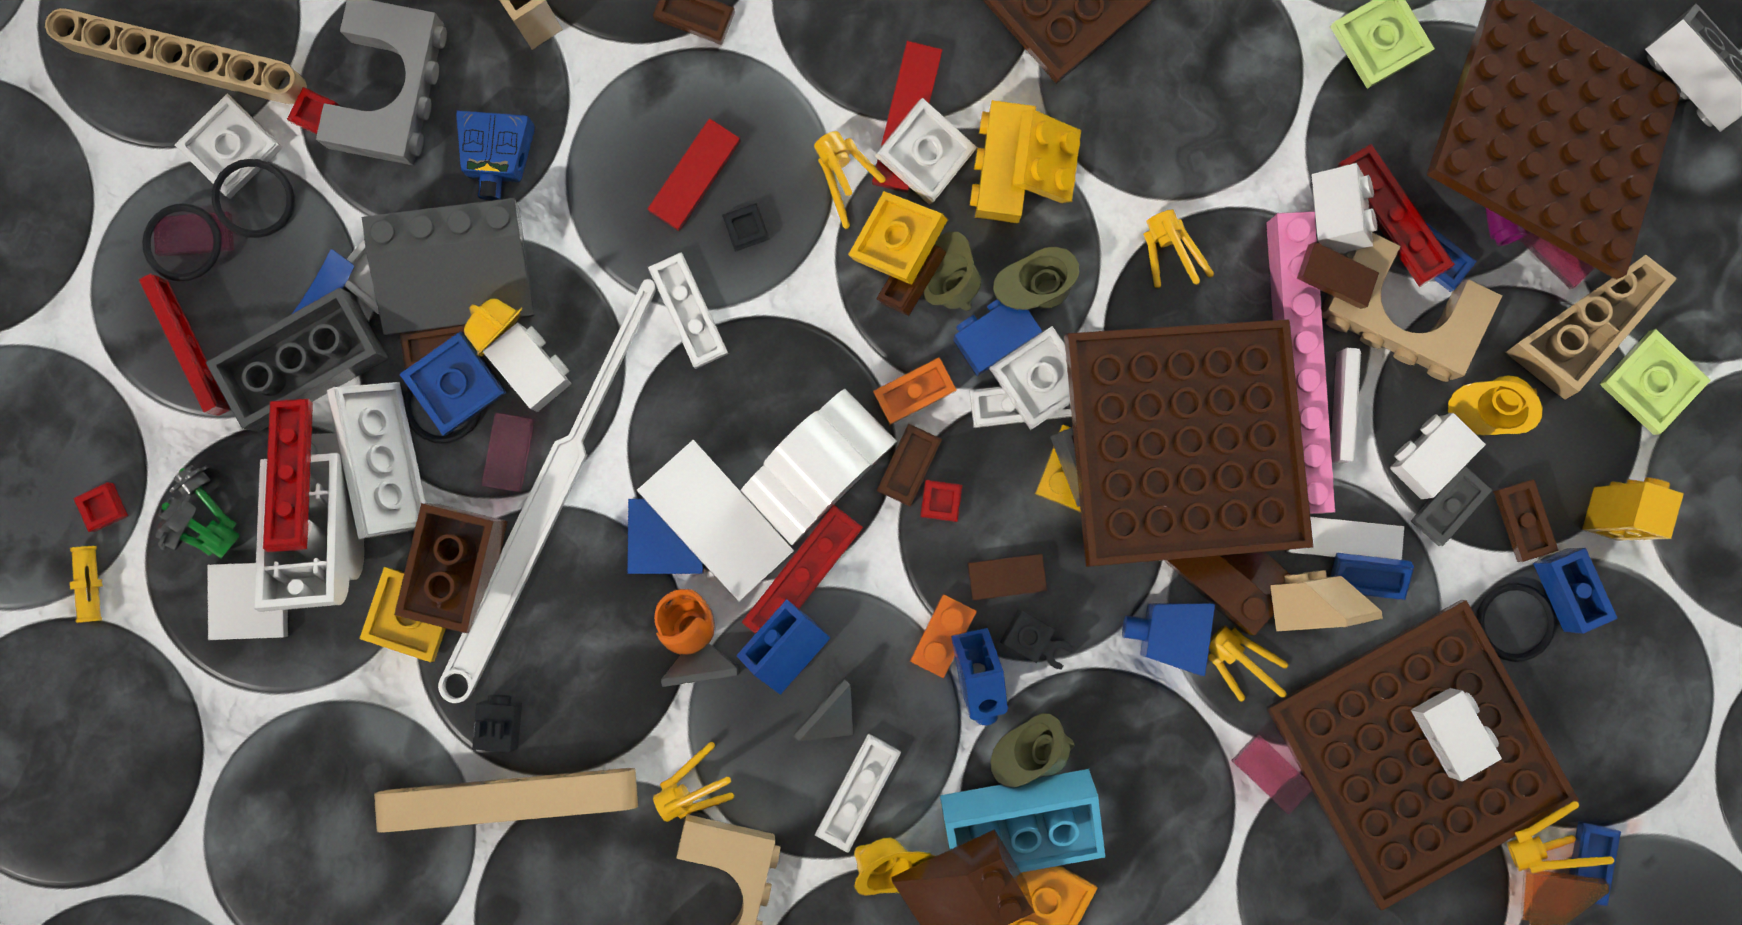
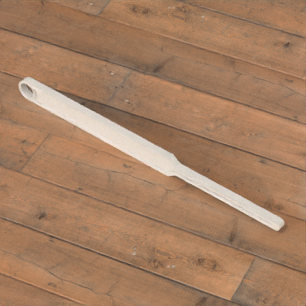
[438,279,657,703]

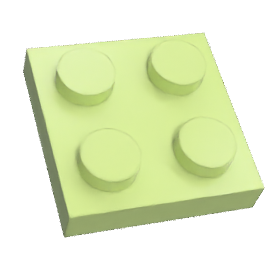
[1330,0,1435,89]
[1600,329,1711,435]

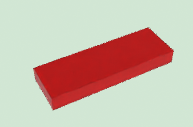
[647,118,741,232]

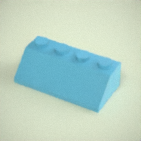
[940,769,1105,872]

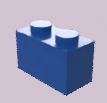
[953,299,1042,376]
[1533,548,1618,634]
[736,599,830,695]

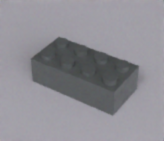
[206,288,389,432]

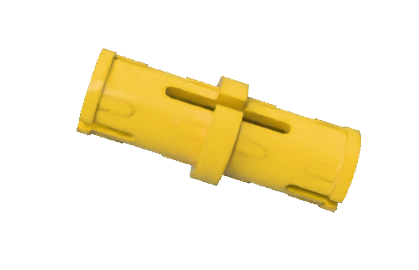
[70,546,103,623]

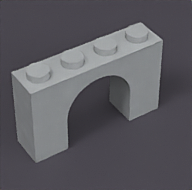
[316,0,447,166]

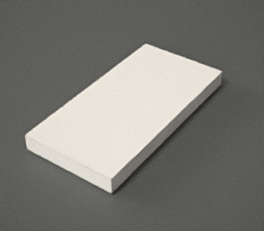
[327,382,426,539]
[636,440,794,602]

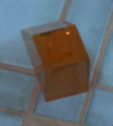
[1521,868,1609,925]

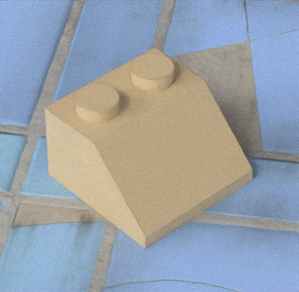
[1270,570,1383,631]

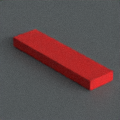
[872,41,943,193]
[1337,144,1455,287]
[138,273,230,416]
[263,398,313,552]
[741,505,863,634]

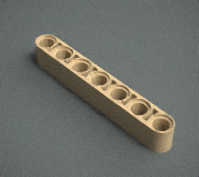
[45,8,307,104]
[374,768,638,832]

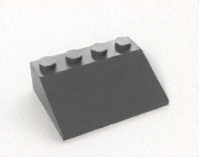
[361,198,535,336]

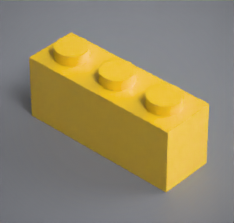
[969,100,1036,223]
[1582,477,1684,541]

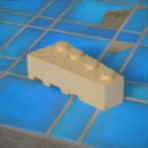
[1505,255,1677,400]

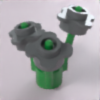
[155,465,240,559]

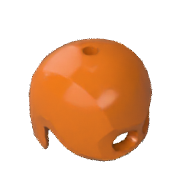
[654,589,715,655]

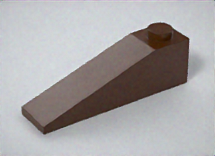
[1163,552,1291,636]

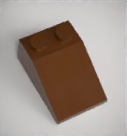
[394,503,508,633]
[892,829,1035,925]

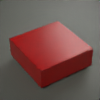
[287,87,340,135]
[920,480,962,522]
[73,482,128,532]

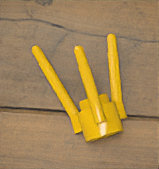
[814,131,886,229]
[1143,209,1214,288]
[1208,625,1289,702]
[653,742,734,822]
[1507,801,1614,874]

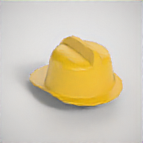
[464,298,523,357]
[1448,375,1543,435]
[854,838,936,896]

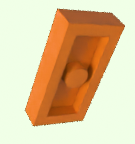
[873,357,957,425]
[910,594,977,679]

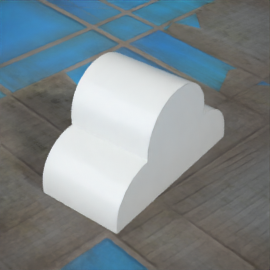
[740,389,898,546]
[254,453,364,612]

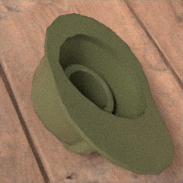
[924,232,981,311]
[993,247,1079,310]
[991,713,1075,788]

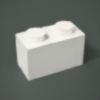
[1312,163,1377,253]
[483,322,572,412]
[1390,413,1486,499]
[1411,688,1502,781]

